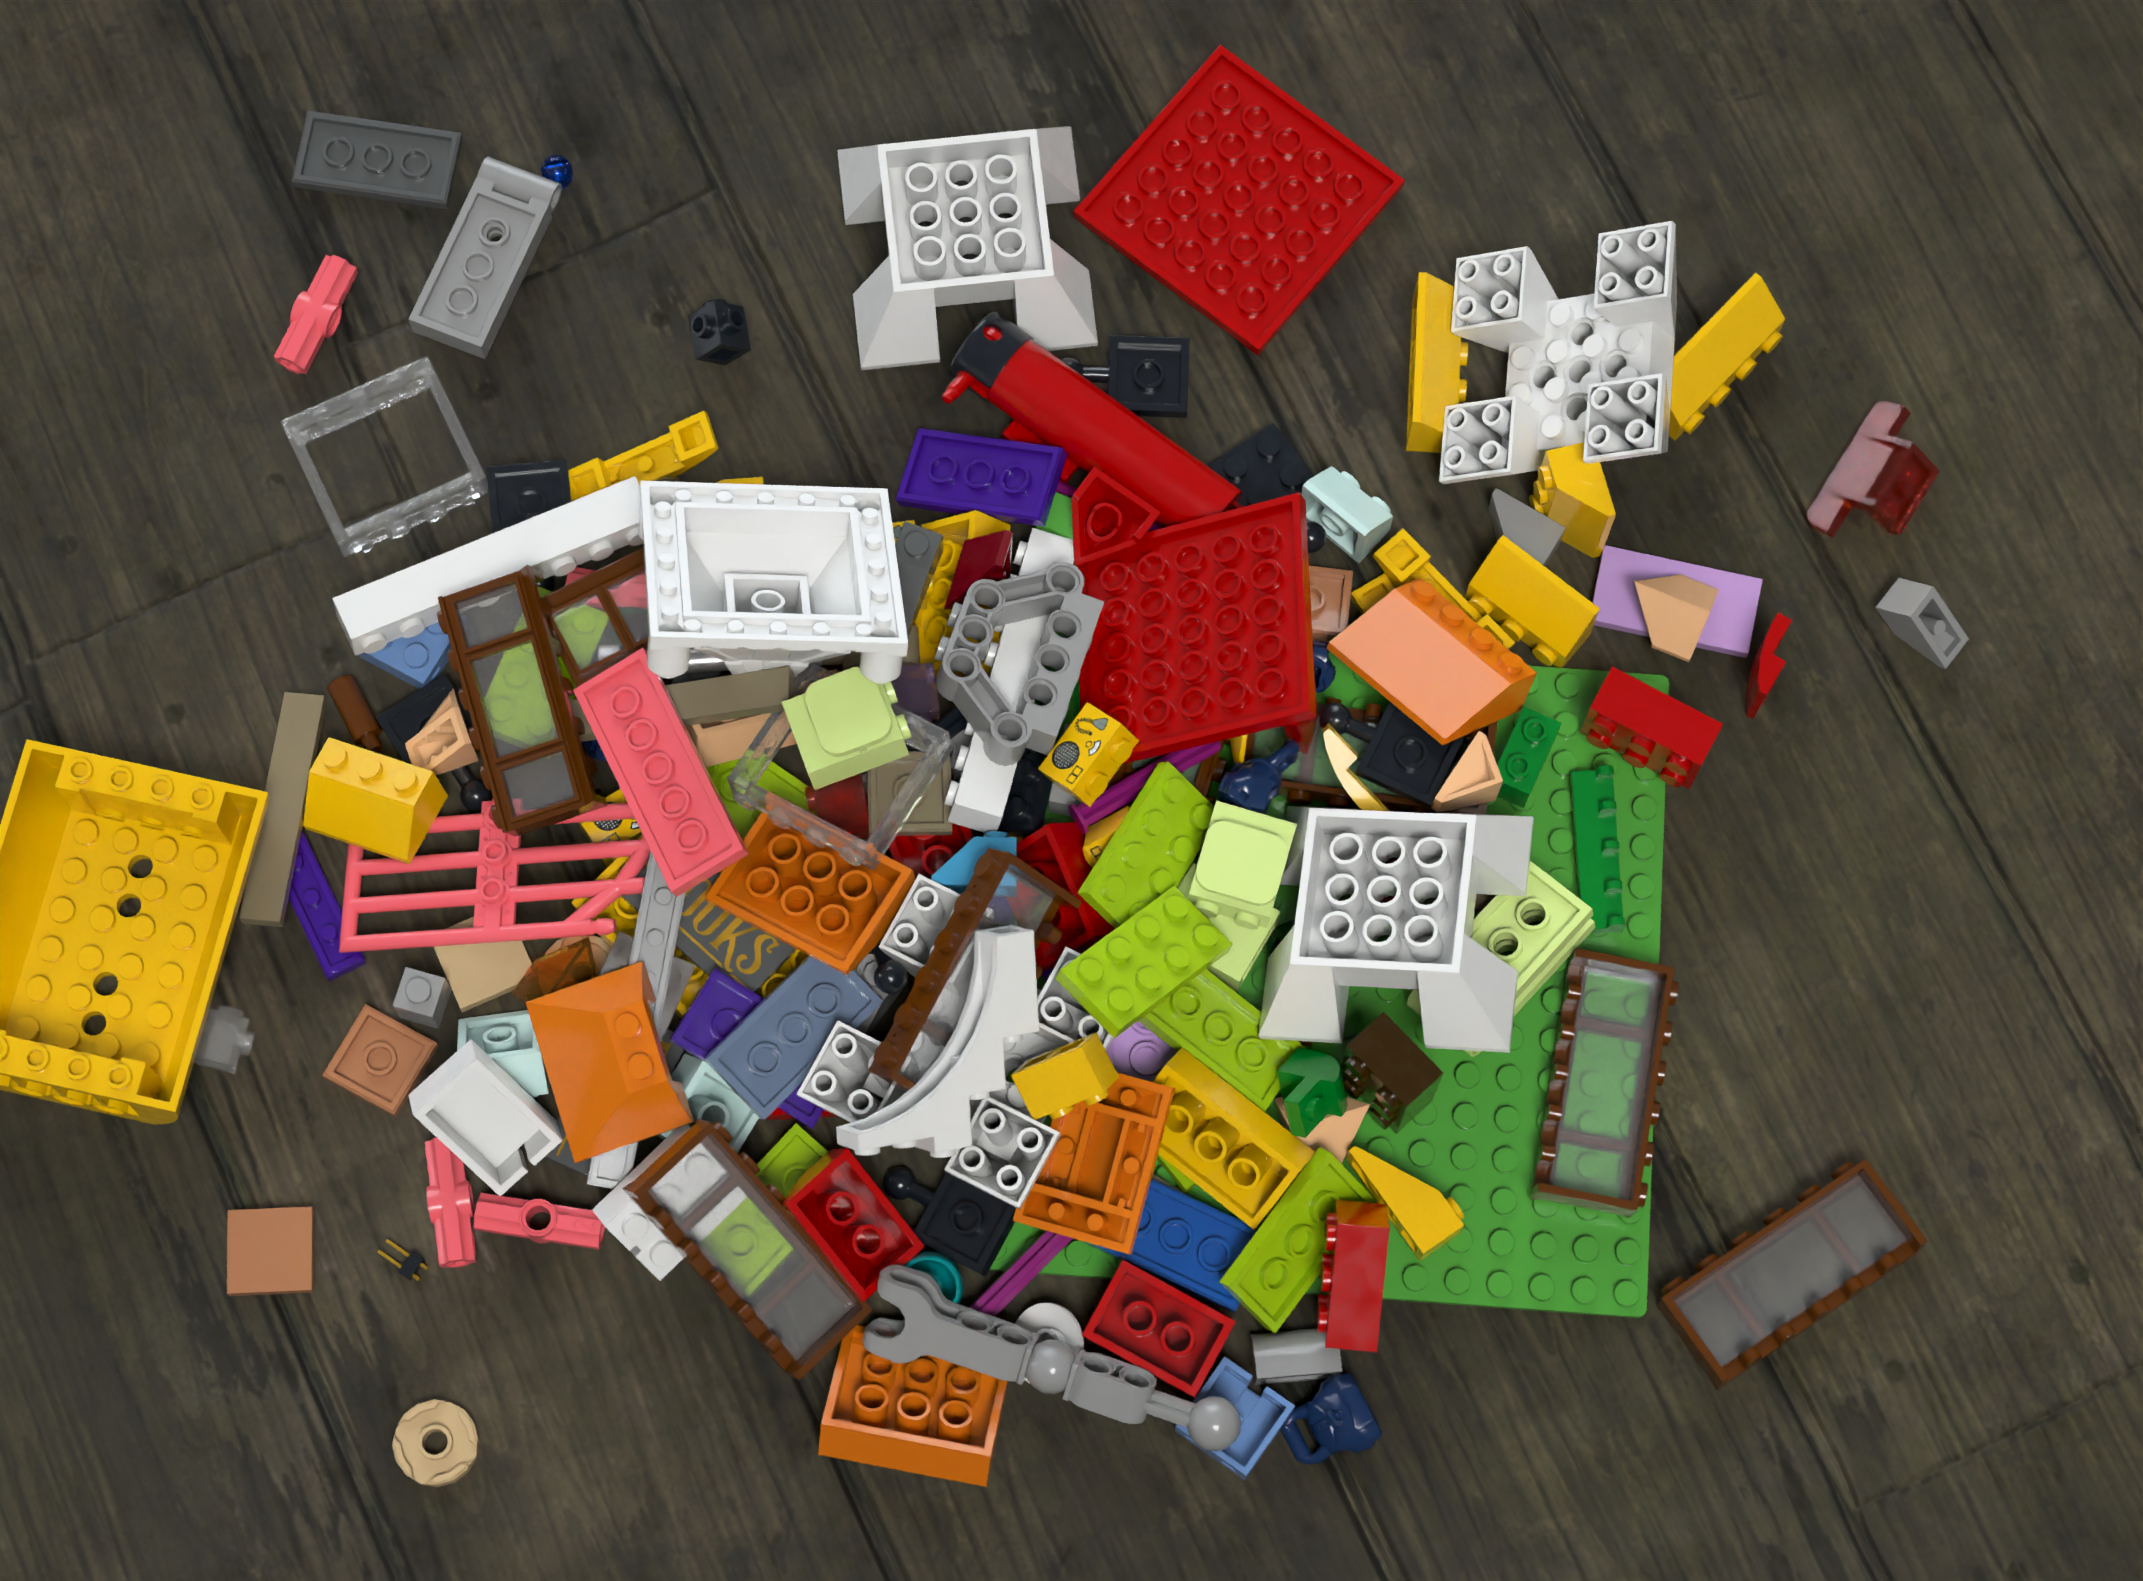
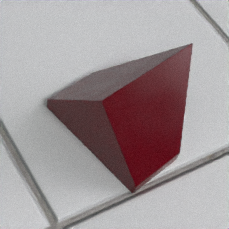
[943,530,1013,610]

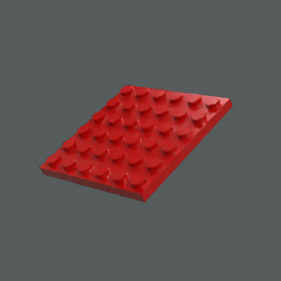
[1073,45,1405,356]
[1077,492,1316,764]

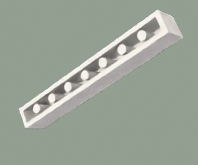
[332,476,643,656]
[944,528,1074,833]

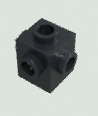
[688,299,751,365]

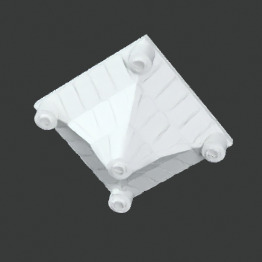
[638,481,908,684]

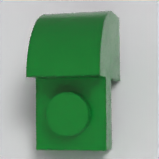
[1277,1048,1348,1138]

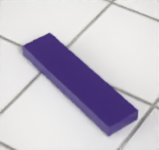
[289,830,366,981]

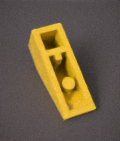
[1346,1146,1464,1262]

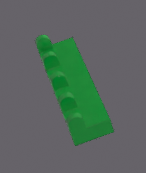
[1570,765,1625,934]

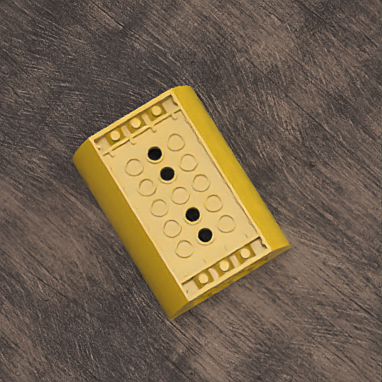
[0,739,270,1125]

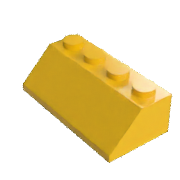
[1406,272,1468,453]
[1669,273,1785,441]
[906,510,1011,681]
[1153,1048,1315,1230]

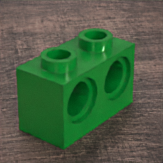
[1497,707,1562,808]

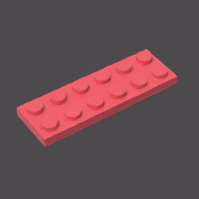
[573,648,749,897]

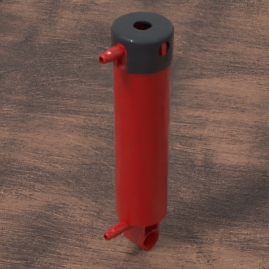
[942,311,1244,528]

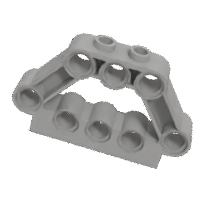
[934,562,1104,766]

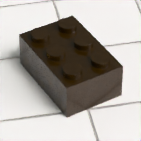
[1340,1012,1443,1134]

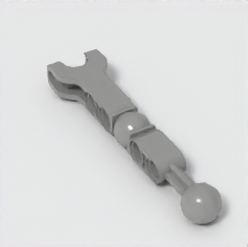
[862,1265,1241,1451]

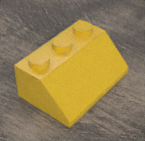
[1529,442,1616,558]
[1465,535,1600,668]
[303,737,448,864]

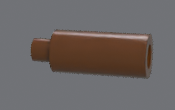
[327,674,383,752]

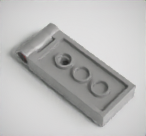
[408,157,562,359]

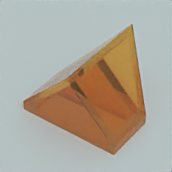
[512,937,598,1004]

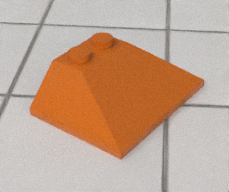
[525,961,694,1163]
[1013,1073,1175,1255]

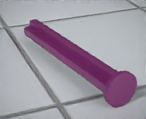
[1068,741,1221,834]
[969,1231,1073,1317]

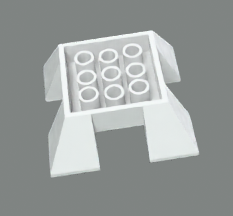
[837,126,1098,370]
[1439,221,1677,484]
[1258,806,1534,1053]
[797,874,1113,1209]

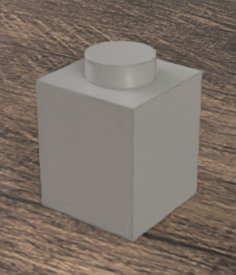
[393,967,452,1029]

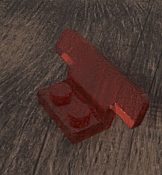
[1807,401,1940,537]

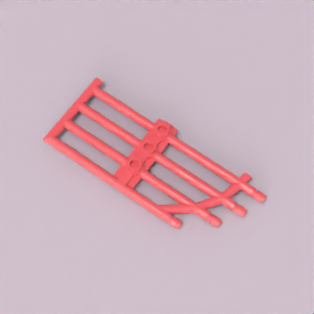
[339,798,651,953]

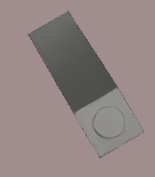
[895,521,943,638]

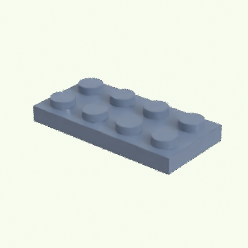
[703,955,883,1120]

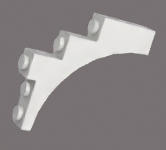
[836,925,1039,1158]

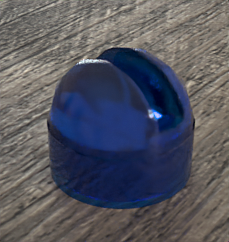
[541,154,573,189]

